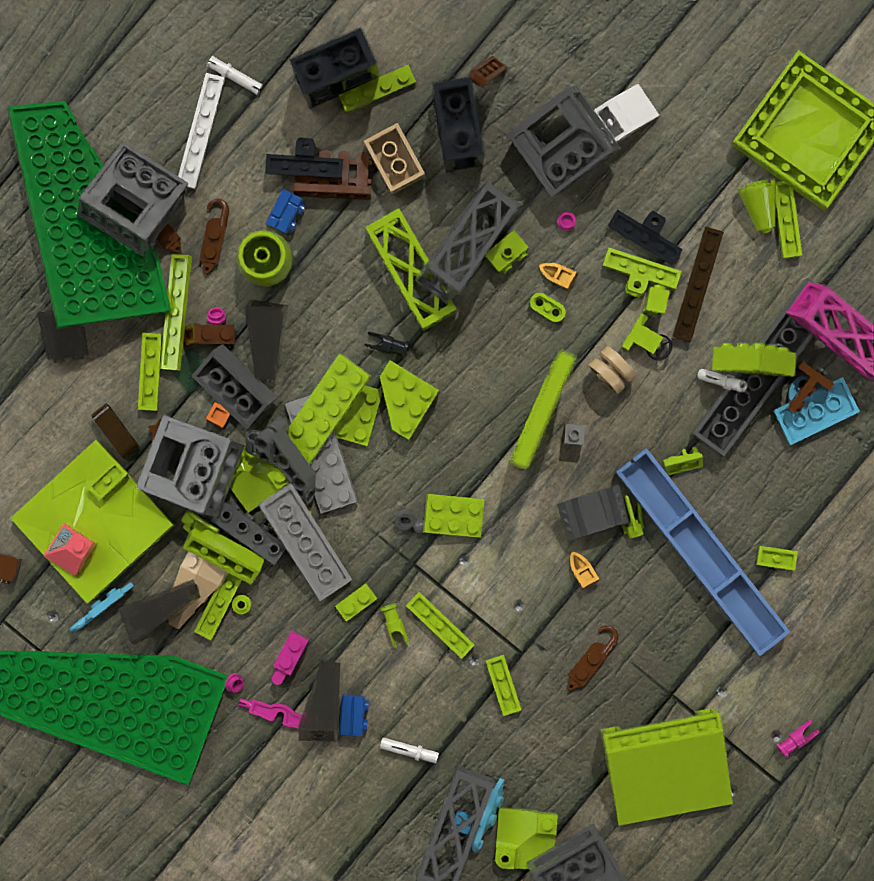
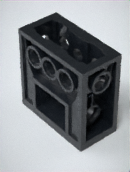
[289,27,379,109]
[432,76,485,173]

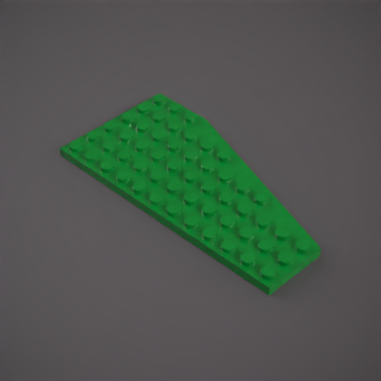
[7,101,171,329]
[0,650,230,785]

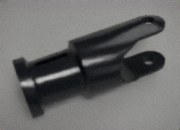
[364,332,410,358]

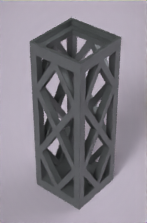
[415,181,518,303]
[417,765,494,881]

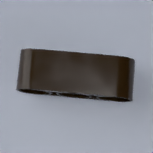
[91,403,140,459]

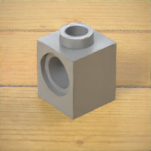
[563,424,585,445]

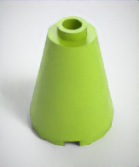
[737,179,776,234]

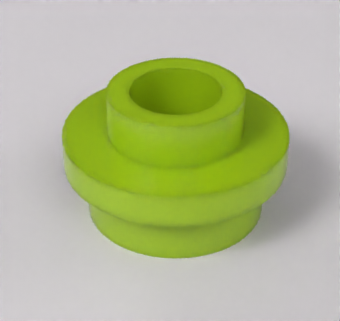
[232,595,251,614]

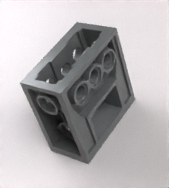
[507,86,622,197]
[77,142,188,256]
[136,415,245,518]
[527,823,627,881]

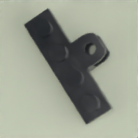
[265,138,344,179]
[607,209,683,266]

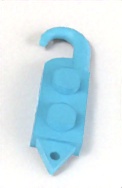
[69,583,134,633]
[472,778,505,853]

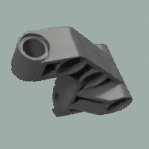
[245,417,316,505]

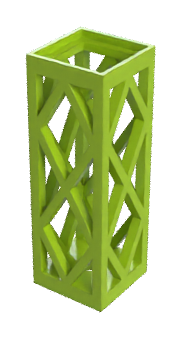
[365,208,457,331]

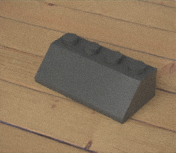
[192,344,278,429]

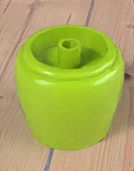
[236,230,293,287]

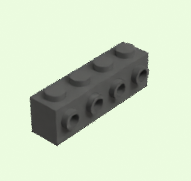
[211,501,286,565]

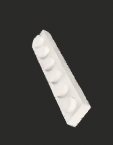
[178,73,225,190]

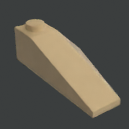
[162,551,228,629]

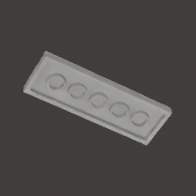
[285,396,358,513]
[258,483,352,601]

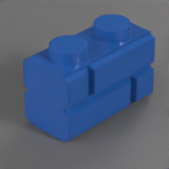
[265,189,305,235]
[339,694,369,736]

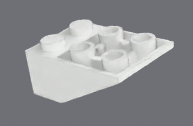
[595,84,659,143]

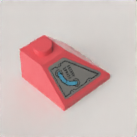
[43,523,97,576]

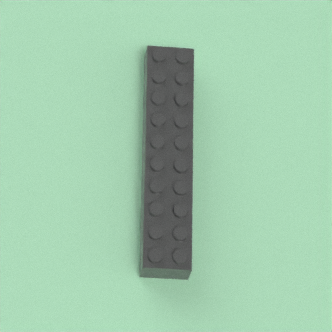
[691,278,830,457]

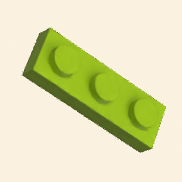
[485,654,522,716]

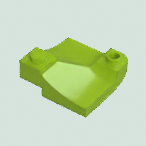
[230,444,290,513]
[495,807,558,869]

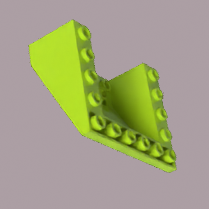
[600,708,733,826]

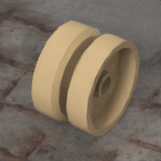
[588,346,637,395]

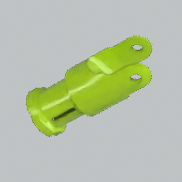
[380,603,409,649]

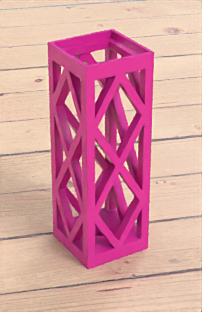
[787,282,874,382]

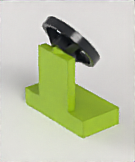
[620,314,673,361]

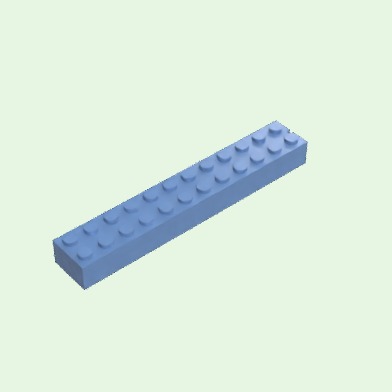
[614,448,790,656]

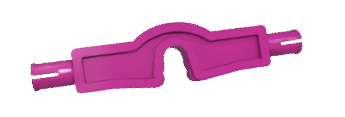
[238,698,323,732]

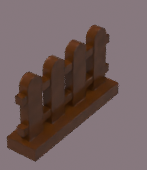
[293,150,373,200]

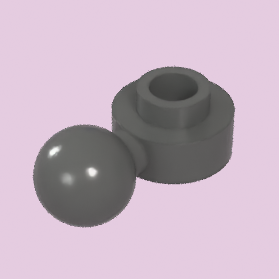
[395,509,425,534]

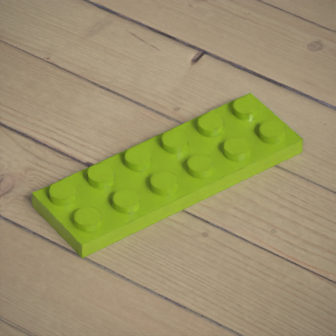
[288,353,372,465]

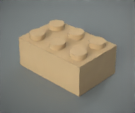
[364,123,425,195]

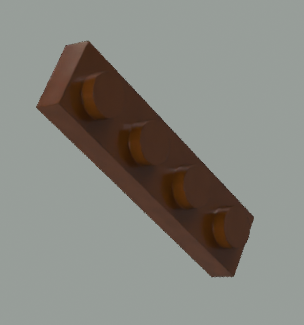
[468,55,507,87]

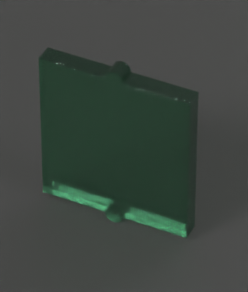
[170,348,204,393]

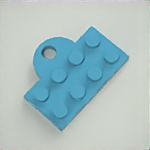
[773,375,860,445]

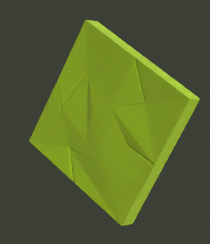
[731,50,874,211]
[508,351,575,470]
[10,440,175,604]

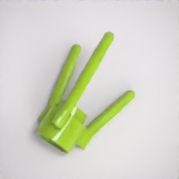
[621,496,645,538]
[181,510,221,533]

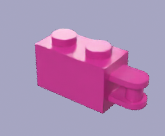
[272,630,310,685]

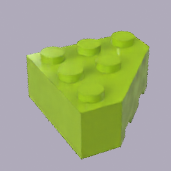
[712,343,796,376]
[380,360,439,440]

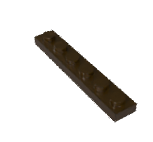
[672,226,724,342]

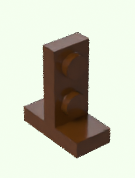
[184,323,235,346]
[786,362,834,414]

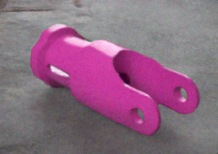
[776,720,819,759]

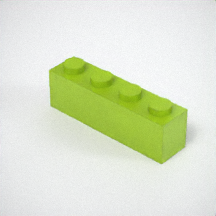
[183,522,265,584]

